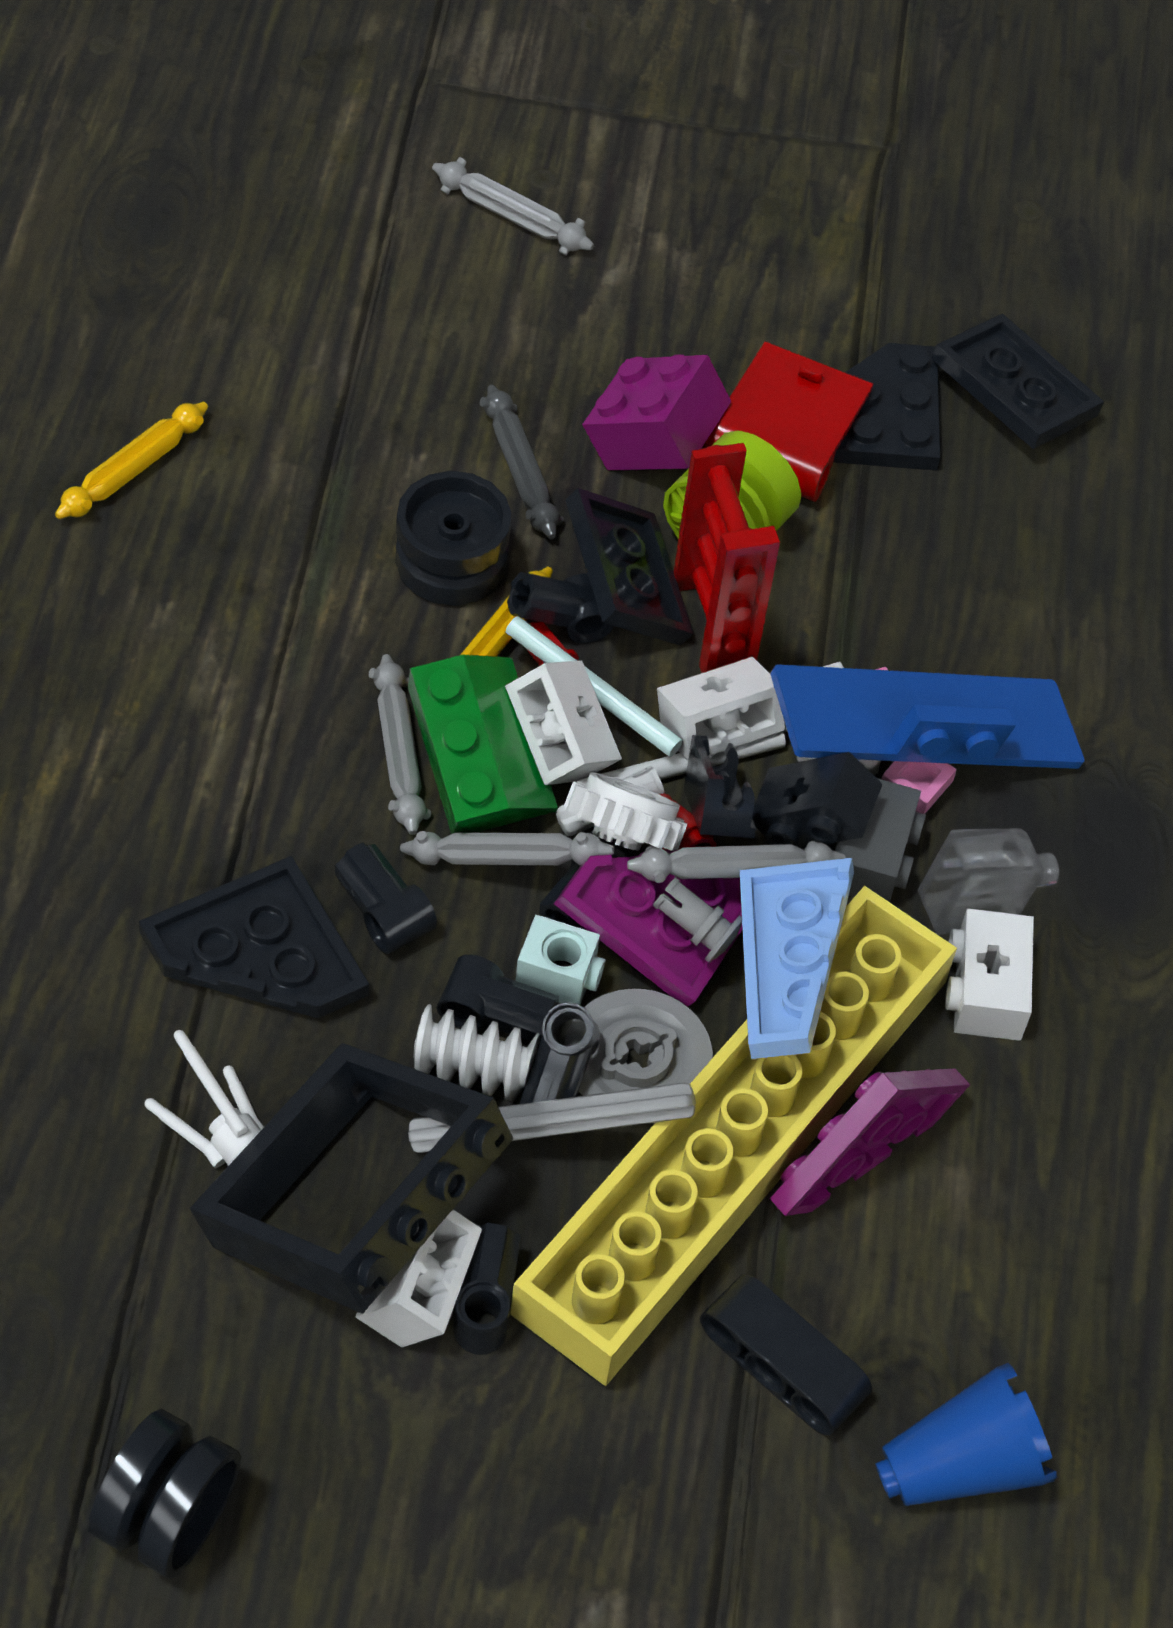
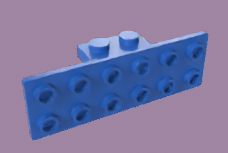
[770,664,1085,769]

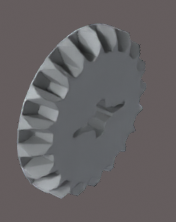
[564,989,713,1124]

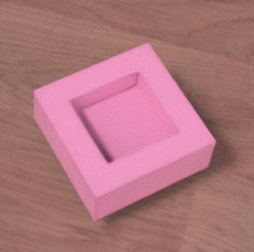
[882,761,957,814]

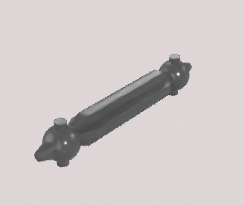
[480,385,564,539]

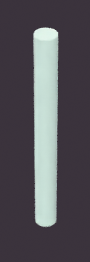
[505,616,683,757]

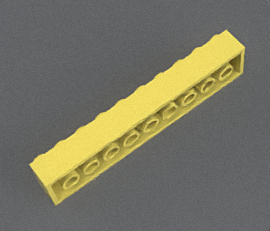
[510,886,957,1386]

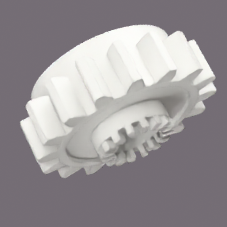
[563,772,687,851]

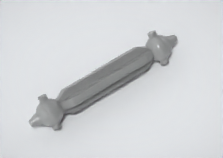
[432,157,594,256]
[369,654,431,835]
[400,831,614,866]
[627,841,846,883]

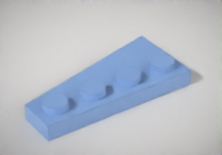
[740,858,854,1059]

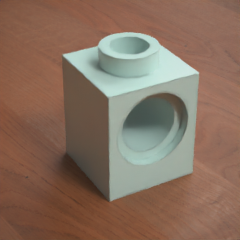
[516,915,606,1005]

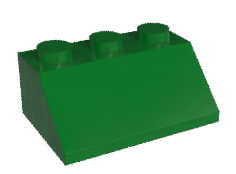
[408,654,558,834]

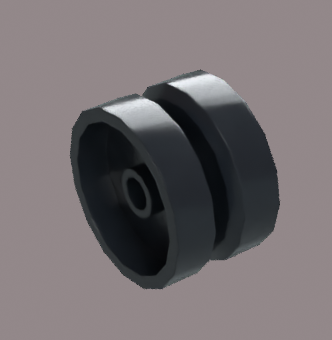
[395,471,512,606]
[88,1409,242,1580]

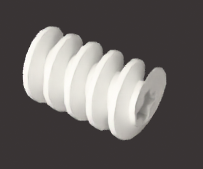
[413,1004,541,1103]

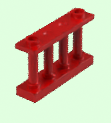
[674,443,780,673]

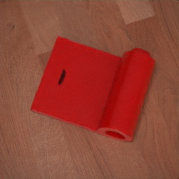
[703,341,873,502]

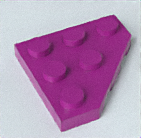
[554,850,743,1007]
[770,1068,970,1216]

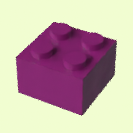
[582,354,731,470]

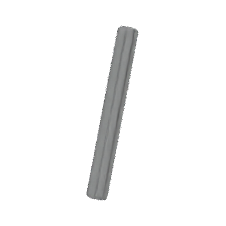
[408,1082,696,1153]

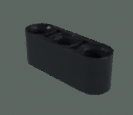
[700,1274,872,1436]

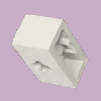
[657,657,785,761]
[505,660,622,785]
[945,908,1034,1041]
[355,1210,482,1347]

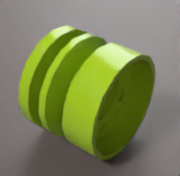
[663,430,802,539]

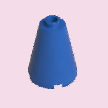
[875,1363,1057,1506]

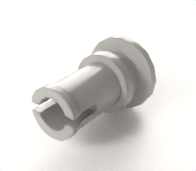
[653,877,742,963]

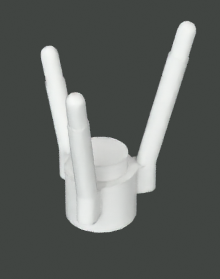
[145,1030,264,1168]

